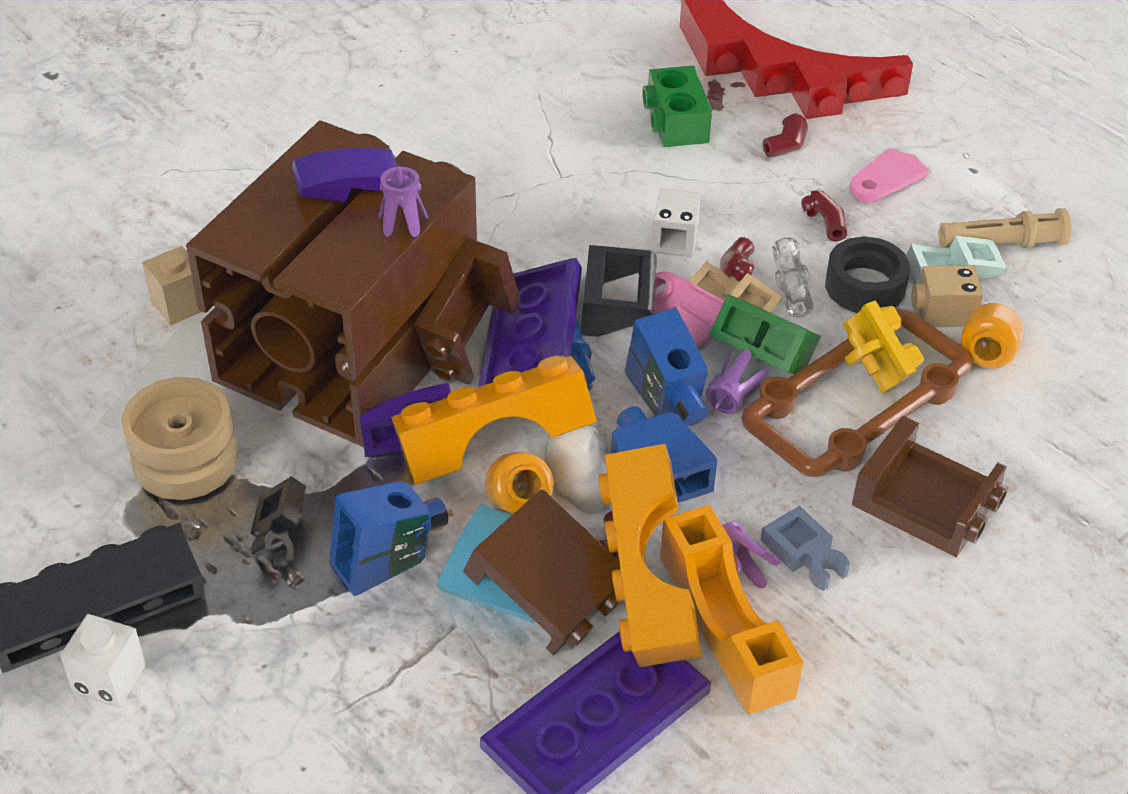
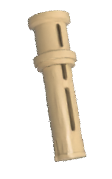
[938,208,1071,248]

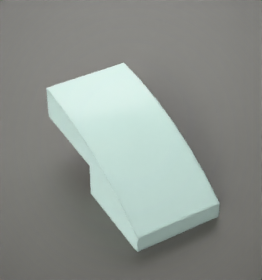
[906,236,1006,284]

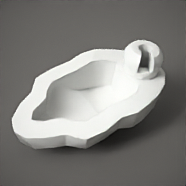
[545,425,608,513]

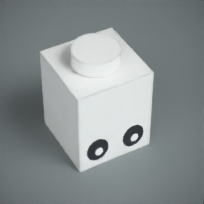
[651,188,701,257]
[60,614,146,708]

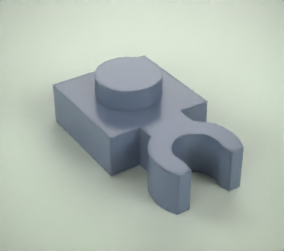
[760,506,850,591]

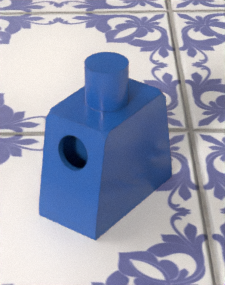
[611,406,718,503]

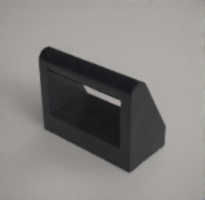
[581,245,657,337]

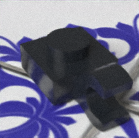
[250,476,306,571]

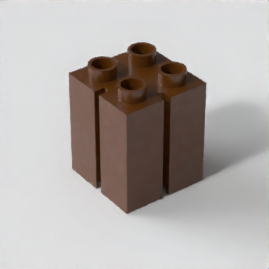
[186,120,477,447]

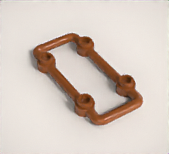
[741,309,972,477]

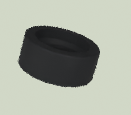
[825,236,910,313]

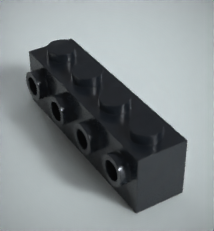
[0,523,205,673]

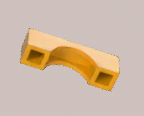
[391,356,597,485]
[598,444,702,667]
[660,504,803,715]

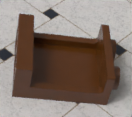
[414,237,521,385]
[852,415,1008,558]
[463,489,621,655]

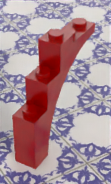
[679,0,913,119]

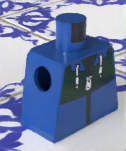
[624,307,709,426]
[329,481,448,596]

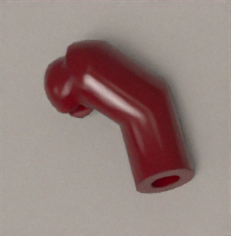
[762,113,808,158]
[801,190,847,242]
[719,237,755,282]

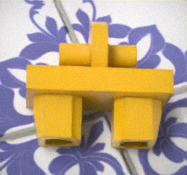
[842,300,924,394]

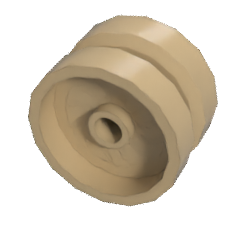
[121,377,239,500]

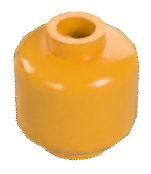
[961,303,1023,369]
[485,452,554,515]

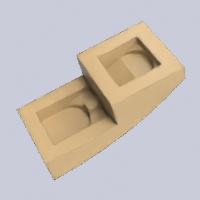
[688,261,783,313]

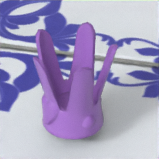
[378,166,428,237]
[706,349,769,414]
[722,521,781,588]

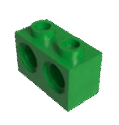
[642,65,712,147]
[709,294,821,374]

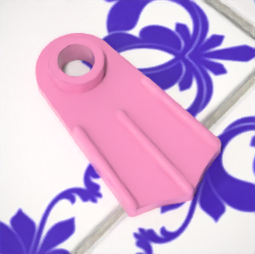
[849,148,929,203]
[654,271,724,349]

